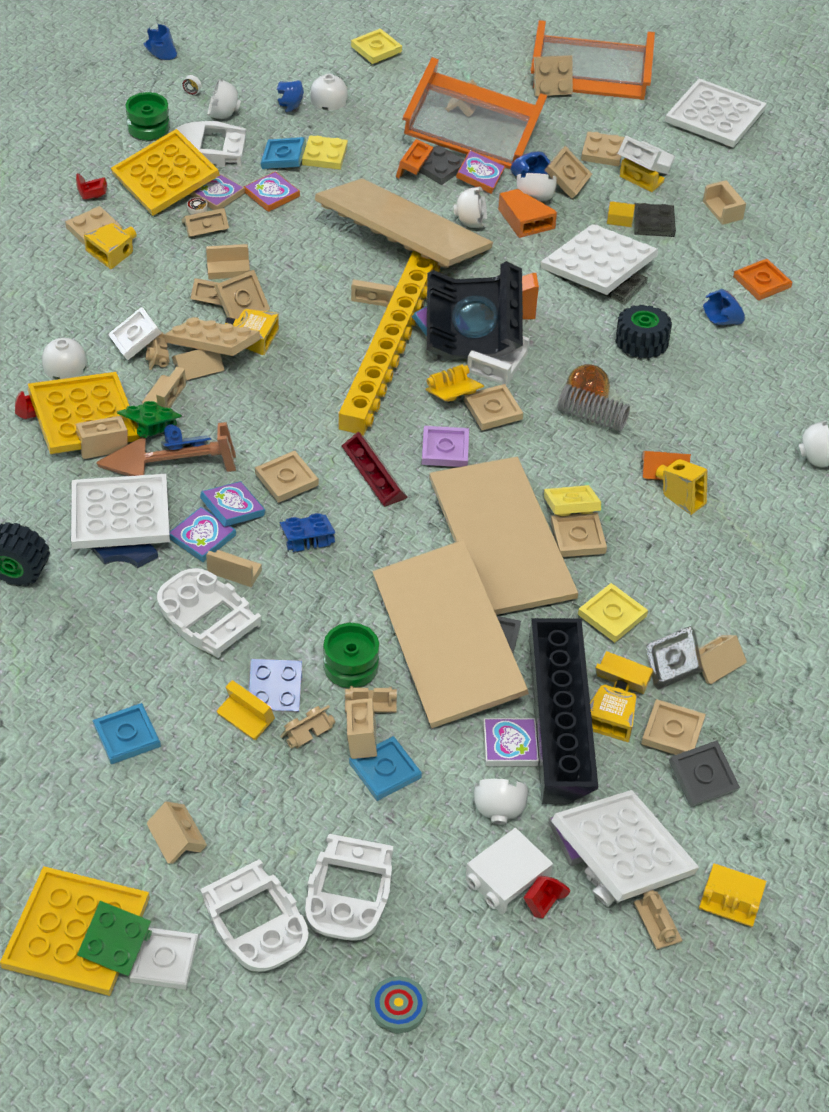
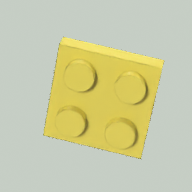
[351,28,402,64]
[302,135,348,170]
[544,485,601,516]
[578,583,648,643]

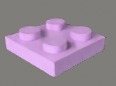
[422,426,469,467]

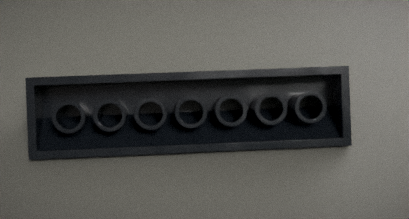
[529,618,598,804]

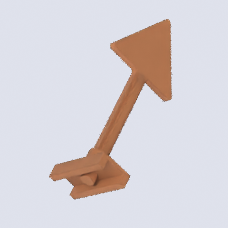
[97,422,236,476]

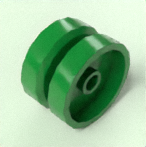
[125,92,170,140]
[323,622,379,688]

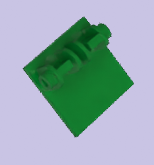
[117,401,182,438]
[77,901,152,976]

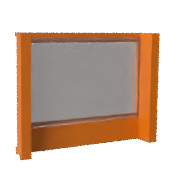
[531,20,655,100]
[402,57,547,169]

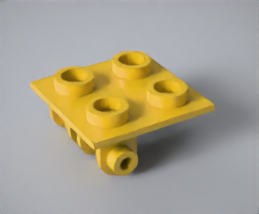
[425,364,484,402]
[699,863,767,927]

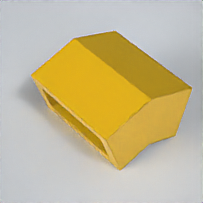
[607,201,635,227]

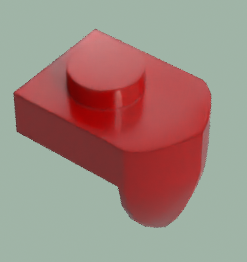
[76,173,108,199]
[15,391,37,419]
[523,876,570,919]

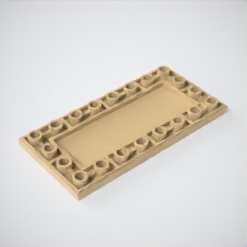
[315,178,493,268]
[429,456,578,615]
[372,540,529,729]

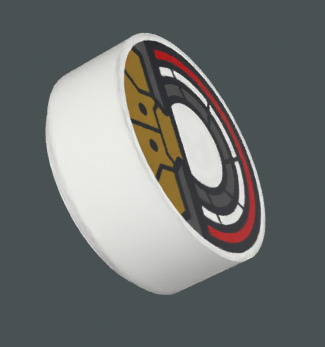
[182,75,202,95]
[187,197,208,215]

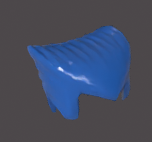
[144,24,177,60]
[276,80,304,112]
[510,151,550,178]
[703,289,745,325]

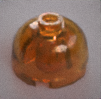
[566,364,610,407]

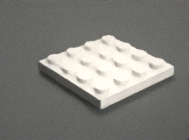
[665,79,767,148]
[541,224,658,295]
[71,474,170,549]
[551,790,699,902]

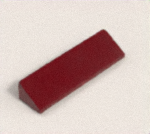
[341,431,408,507]

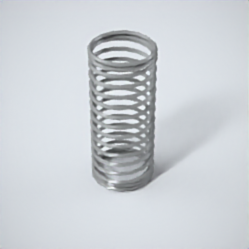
[557,384,630,432]

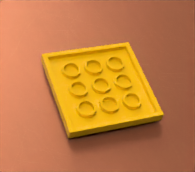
[111,129,220,216]
[28,372,141,454]
[0,866,150,996]

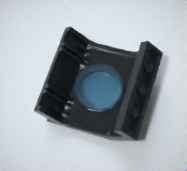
[426,261,523,360]

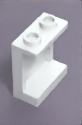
[618,135,675,175]
[467,325,529,386]
[465,827,553,914]

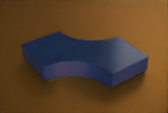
[91,544,158,568]

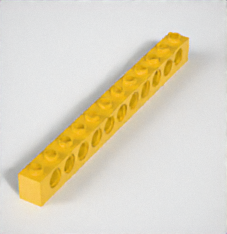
[339,250,441,435]

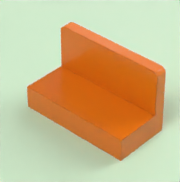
[396,139,434,179]
[642,451,691,480]

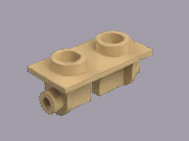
[146,332,170,370]
[345,686,397,712]
[280,705,336,748]
[634,890,683,950]

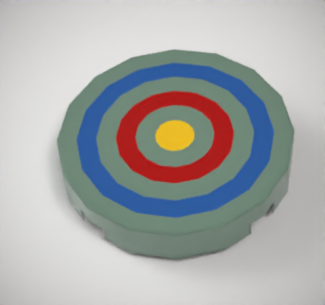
[369,976,428,1034]

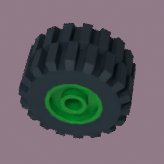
[615,305,672,358]
[0,522,50,586]

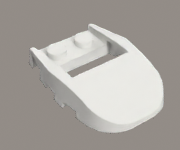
[176,121,246,167]
[157,568,261,658]
[305,834,393,940]
[200,859,308,972]

